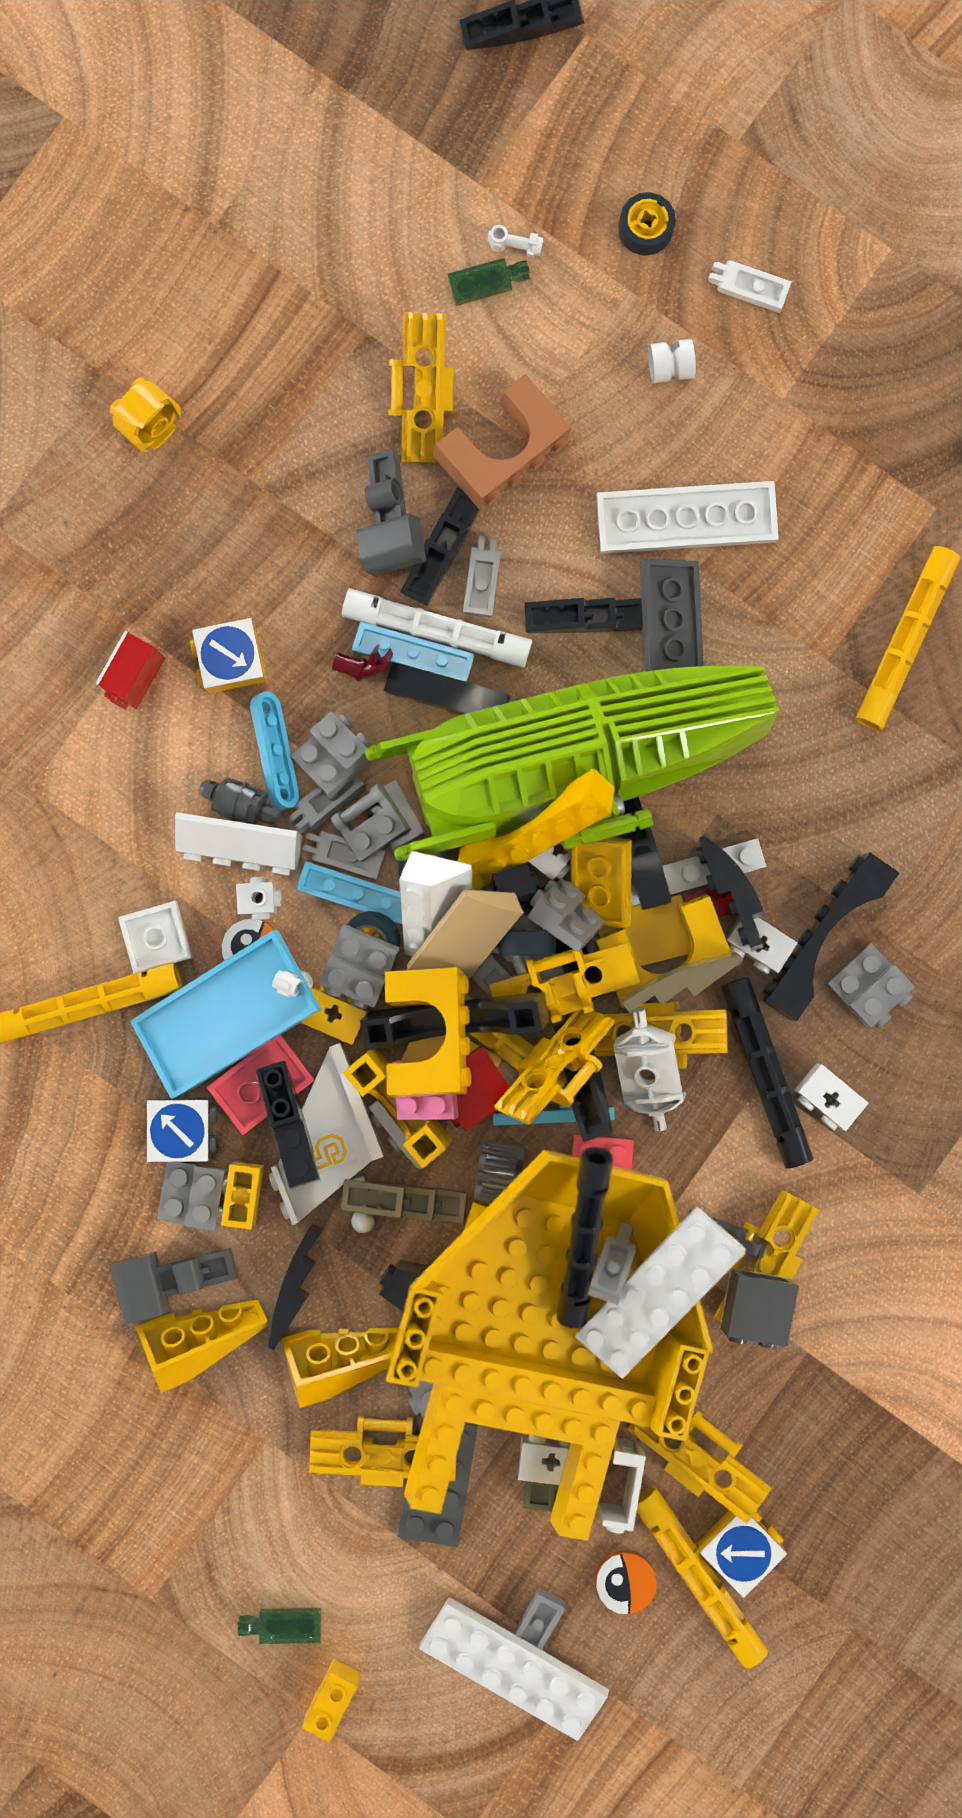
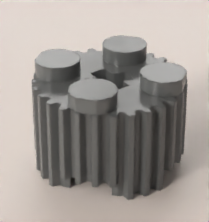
[474,1141,525,1203]

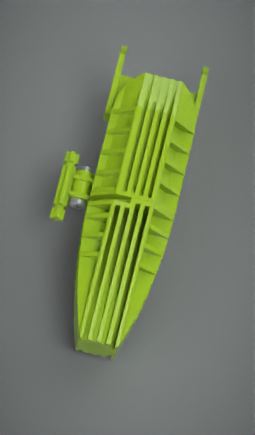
[365,666,780,861]

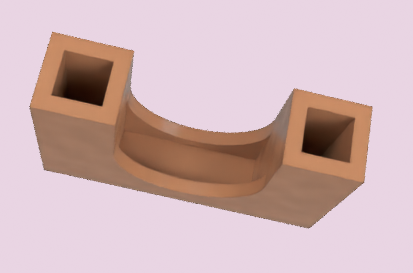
[433,374,572,509]

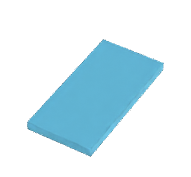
[130,930,321,1100]

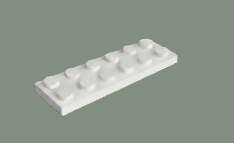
[596,481,779,554]
[575,1206,746,1379]
[419,1597,609,1741]

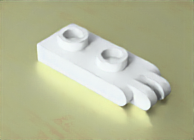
[708,260,791,313]

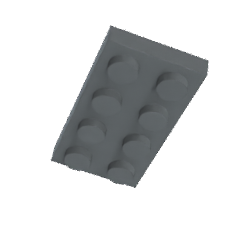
[640,559,704,672]
[398,1413,478,1548]

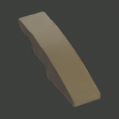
[620,952,744,1013]
[341,1179,468,1223]

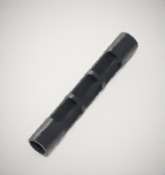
[721,976,814,1169]
[556,1147,614,1328]

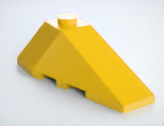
[136,1300,269,1393]
[281,1327,400,1408]

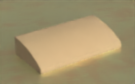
[406,890,523,980]

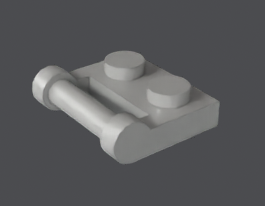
[331,783,410,862]

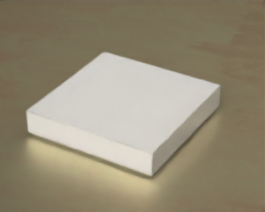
[118,901,193,974]

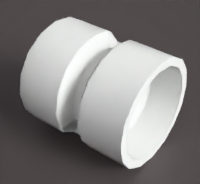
[648,339,696,384]

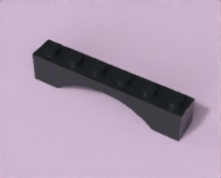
[763,852,899,1021]
[360,991,549,1050]

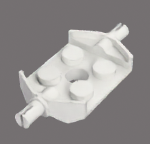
[613,1007,686,1131]

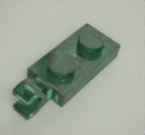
[448,258,530,306]
[238,1608,321,1644]

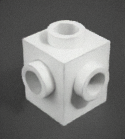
[236,877,282,920]

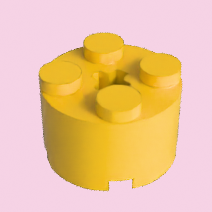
[110,378,181,452]

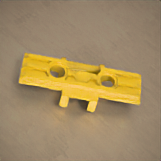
[388,312,455,463]
[489,942,641,1023]
[594,1001,728,1069]
[494,1009,615,1125]
[713,1190,819,1322]
[628,1410,772,1524]
[309,1414,457,1487]

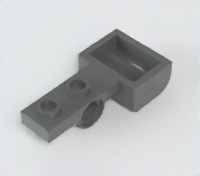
[357,448,426,577]
[109,1248,238,1324]

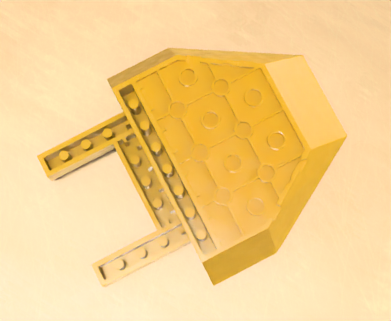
[386,1150,713,1541]

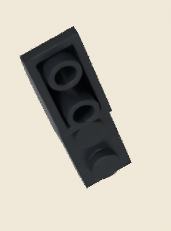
[620,797,671,911]
[695,836,764,952]
[256,1061,320,1189]

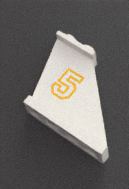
[269,1042,385,1225]

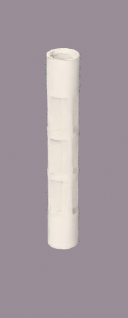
[342,588,533,668]

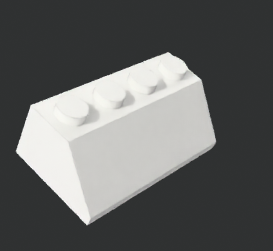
[175,812,303,876]
[400,851,472,957]

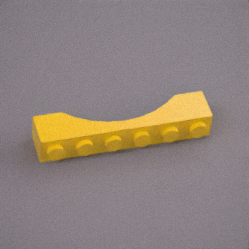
[457,769,615,891]

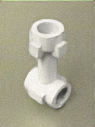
[487,225,544,258]
[272,971,313,997]

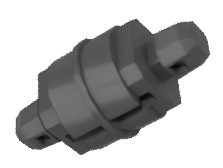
[199,778,281,825]

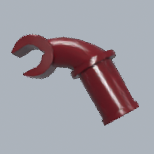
[332,644,393,682]

